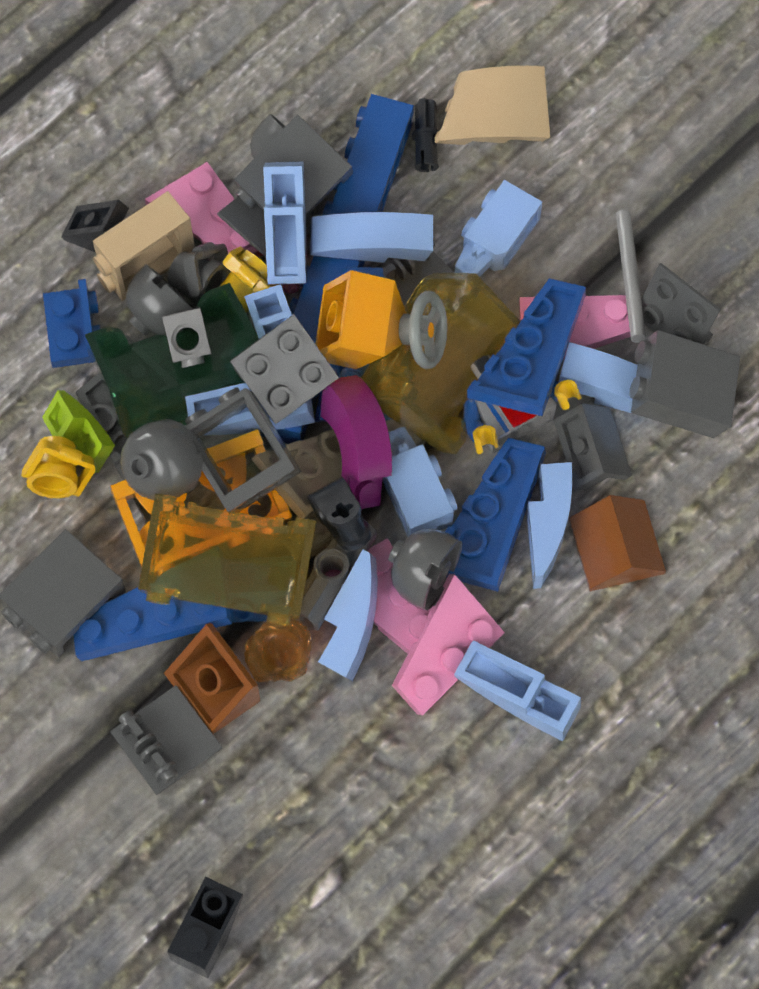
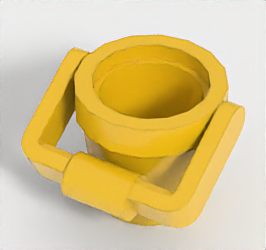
[219,246,286,313]
[21,436,96,499]

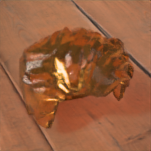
[244,615,312,682]

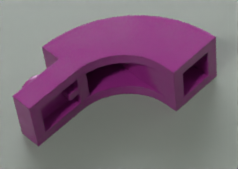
[320,375,392,509]

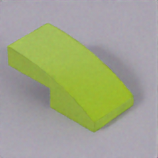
[42,390,115,473]

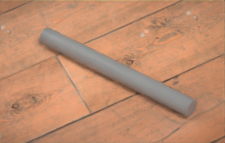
[616,210,646,343]

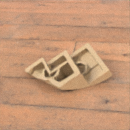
[435,65,550,145]

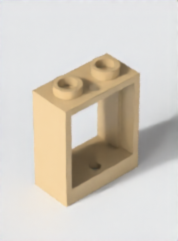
[93,191,195,301]

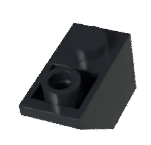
[167,876,243,978]

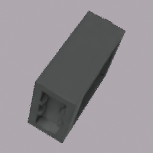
[185,387,302,514]

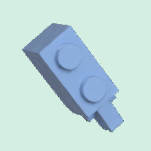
[454,180,542,284]
[383,427,457,537]

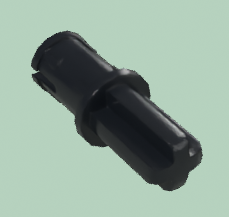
[411,98,439,173]

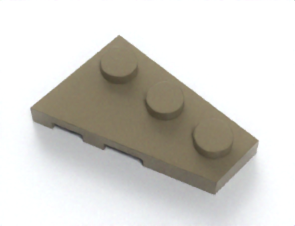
[251,429,342,520]

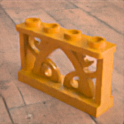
[110,429,292,578]

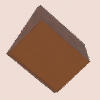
[569,495,666,592]
[164,623,260,734]

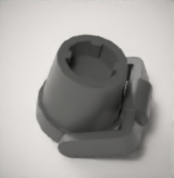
[167,242,230,309]

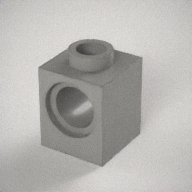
[162,307,211,368]

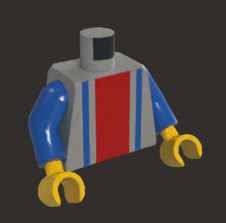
[463,355,582,454]

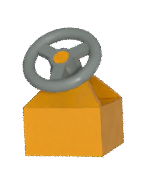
[315,270,447,369]

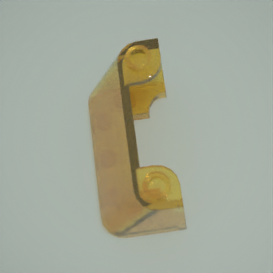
[361,273,521,454]
[138,493,316,626]

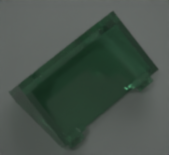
[85,283,259,438]

